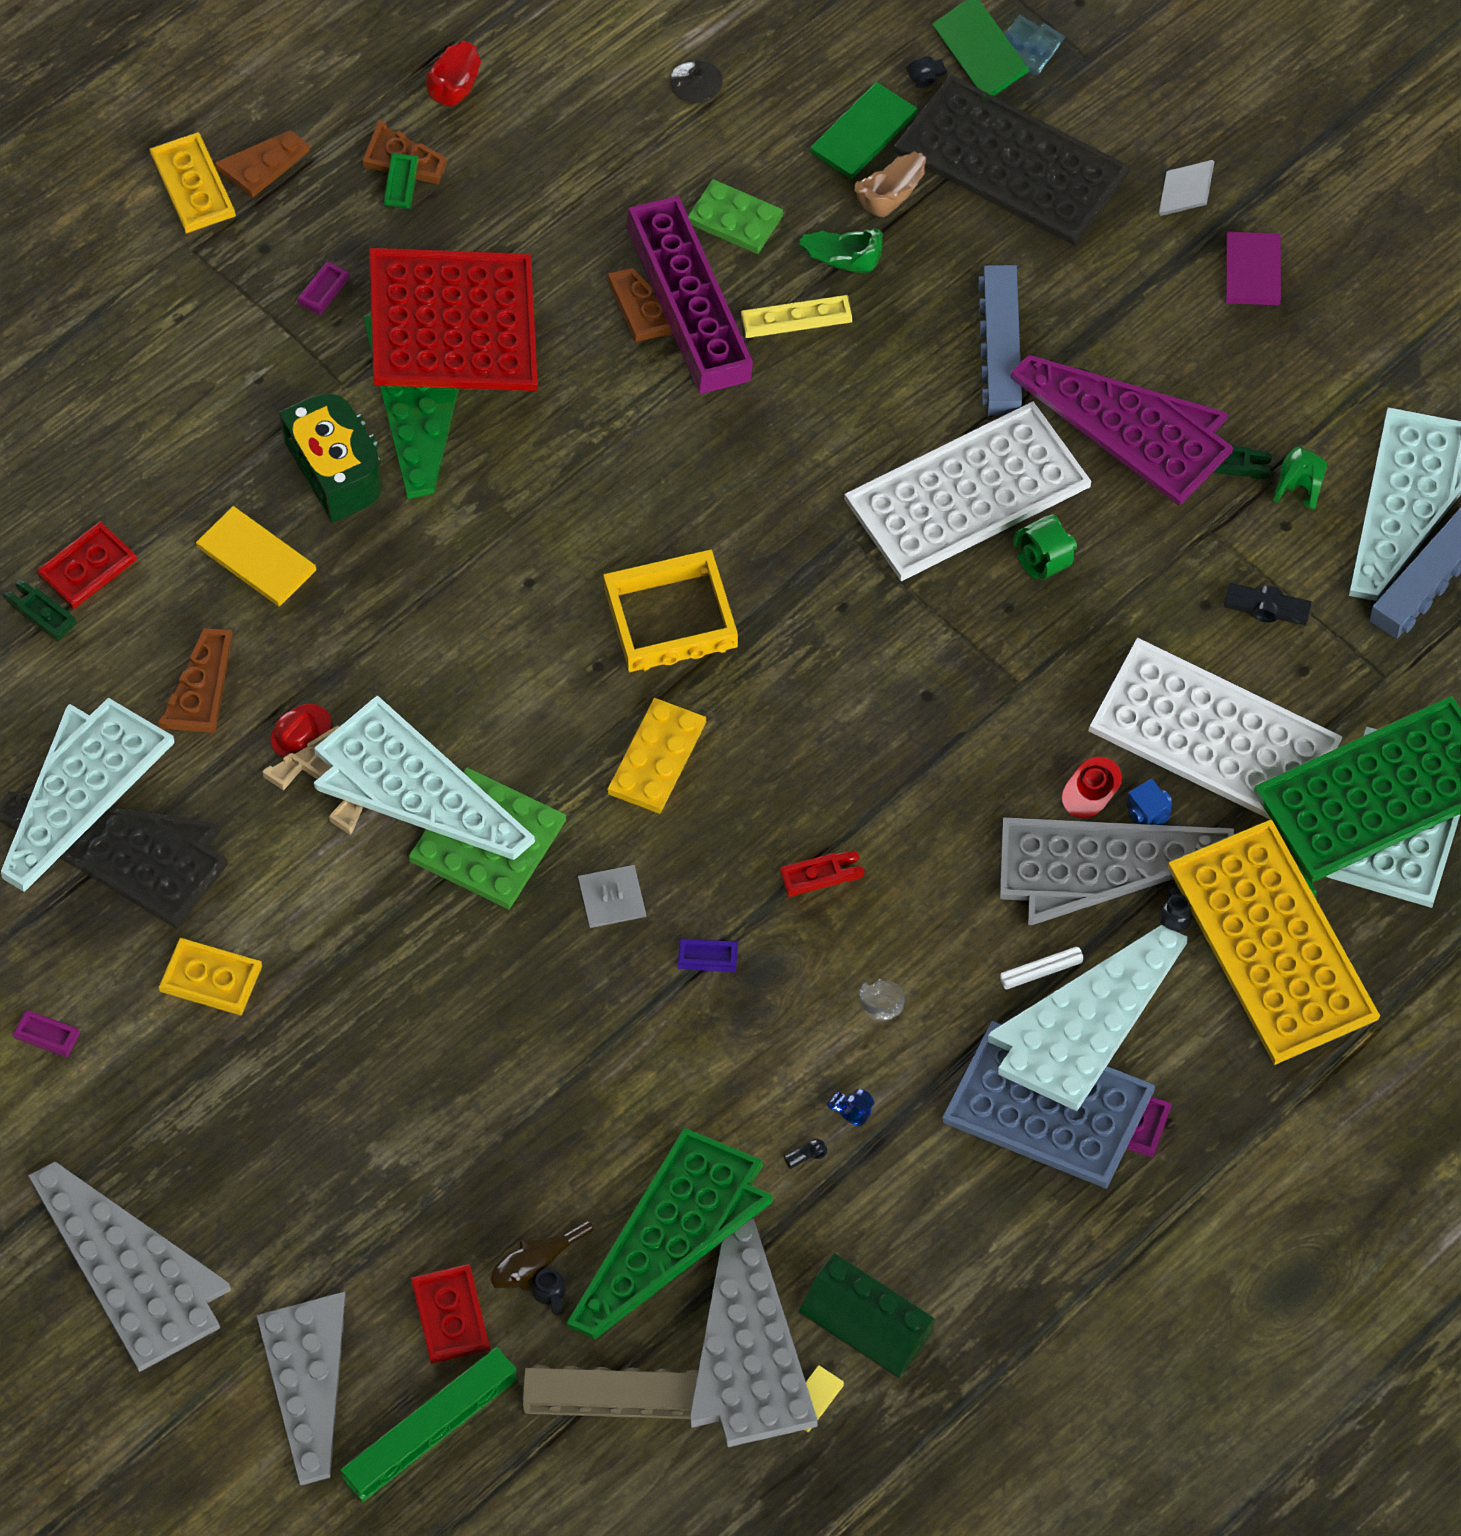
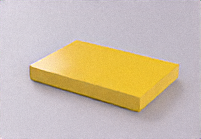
[159,938,262,1016]

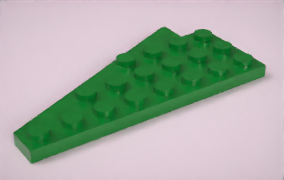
[567,1128,773,1340]

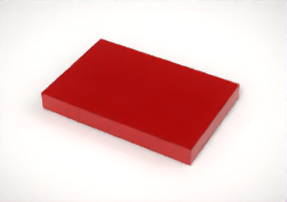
[36,521,137,610]
[411,1264,490,1364]

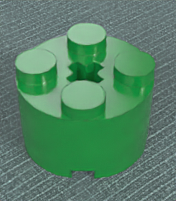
[1013,514,1077,581]

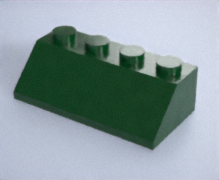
[799,1253,935,1378]

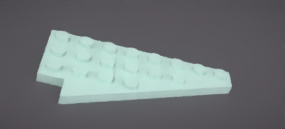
[1349,408,1461,601]

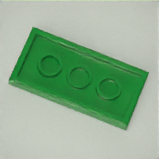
[932,0,1030,101]
[810,82,917,180]

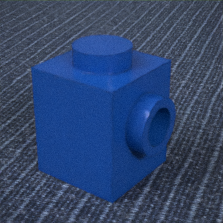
[1127,779,1172,825]

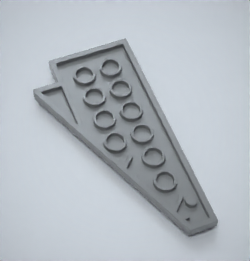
[1000,818,1234,925]
[690,1219,818,1447]

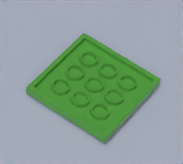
[409,768,566,910]

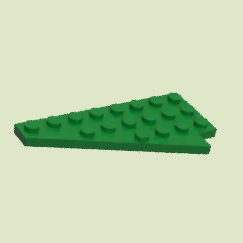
[363,315,459,499]

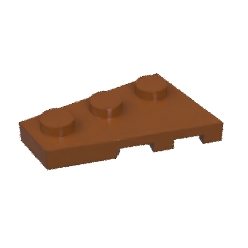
[215,130,310,198]
[607,268,673,342]

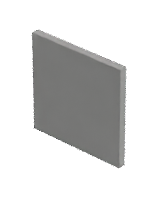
[1159,160,1214,216]
[578,865,647,928]

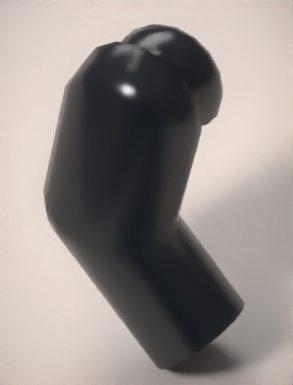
[784,1138,828,1169]

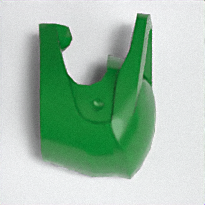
[1273,446,1328,510]

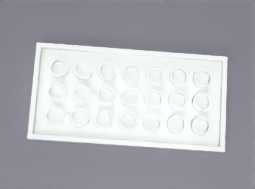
[845,401,1091,581]
[1088,638,1342,820]

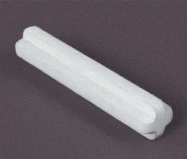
[1000,947,1083,989]

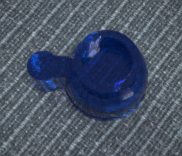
[827,1089,875,1126]

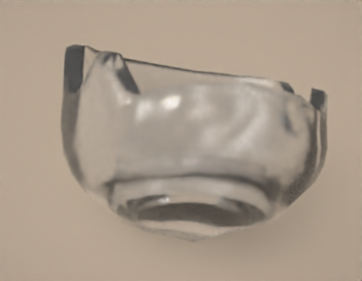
[859,979,905,1022]

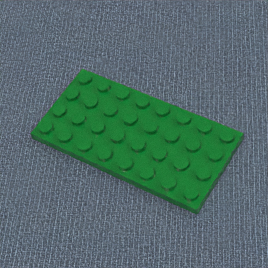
[1253,696,1461,883]

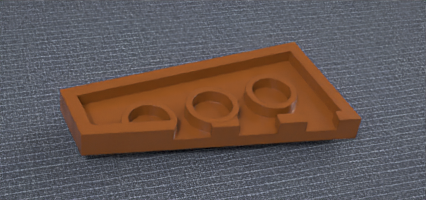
[158,628,233,733]

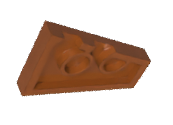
[363,120,447,185]

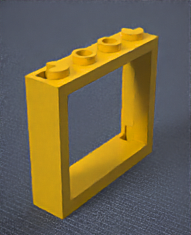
[603,549,738,672]

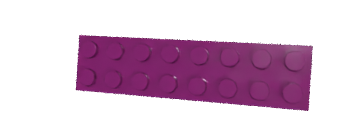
[627,196,753,394]

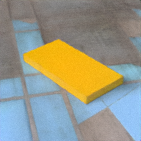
[149,132,236,233]
[196,506,316,607]

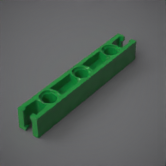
[341,1347,518,1503]

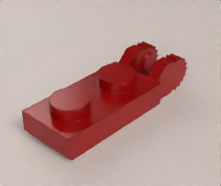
[780,851,865,897]

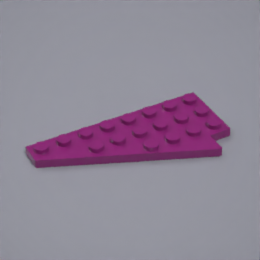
[1010,355,1233,507]

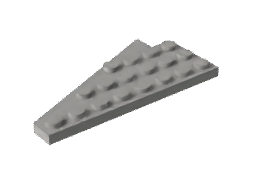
[29,1162,231,1372]

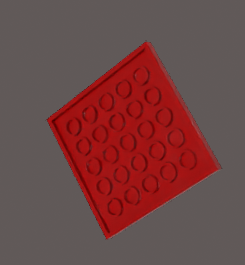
[369,248,538,391]

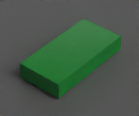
[383,153,419,210]

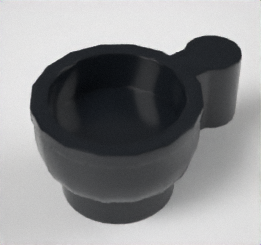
[906,57,947,88]
[1159,887,1192,931]
[532,1268,566,1315]

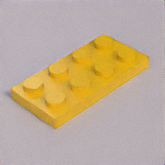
[608,698,706,814]

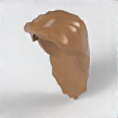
[854,151,926,217]

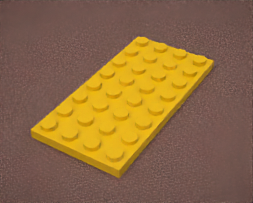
[1167,819,1380,1065]

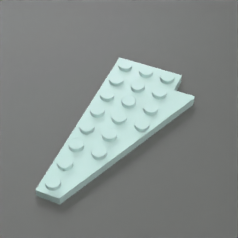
[314,696,535,860]
[1,698,174,892]
[988,925,1187,1111]

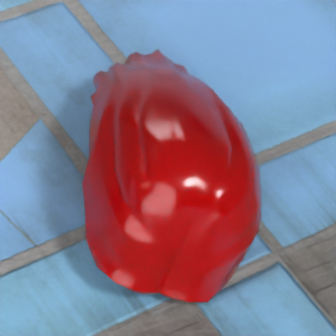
[425,40,482,107]

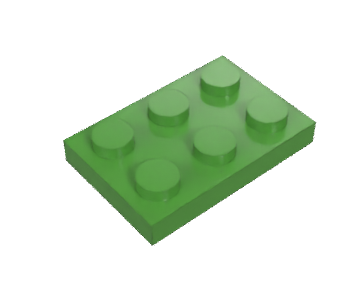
[688,179,783,254]

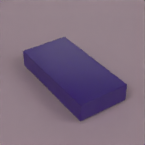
[678,939,738,972]

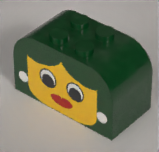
[279,394,382,523]

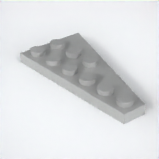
[257,1292,346,1486]

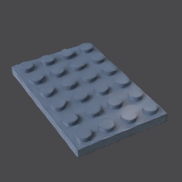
[943,1021,1155,1189]

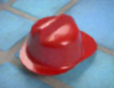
[270,704,332,758]
[1062,757,1122,818]

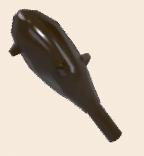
[491,1221,593,1291]

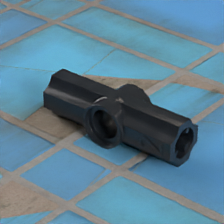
[1224,583,1312,626]

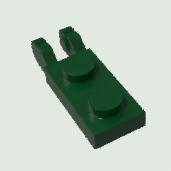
[1213,446,1272,479]
[3,579,77,642]

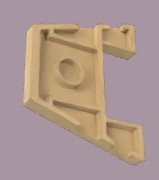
[263,726,363,835]

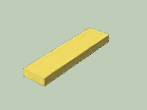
[741,295,852,338]

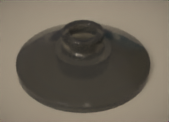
[670,59,723,103]

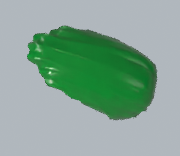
[799,228,883,273]

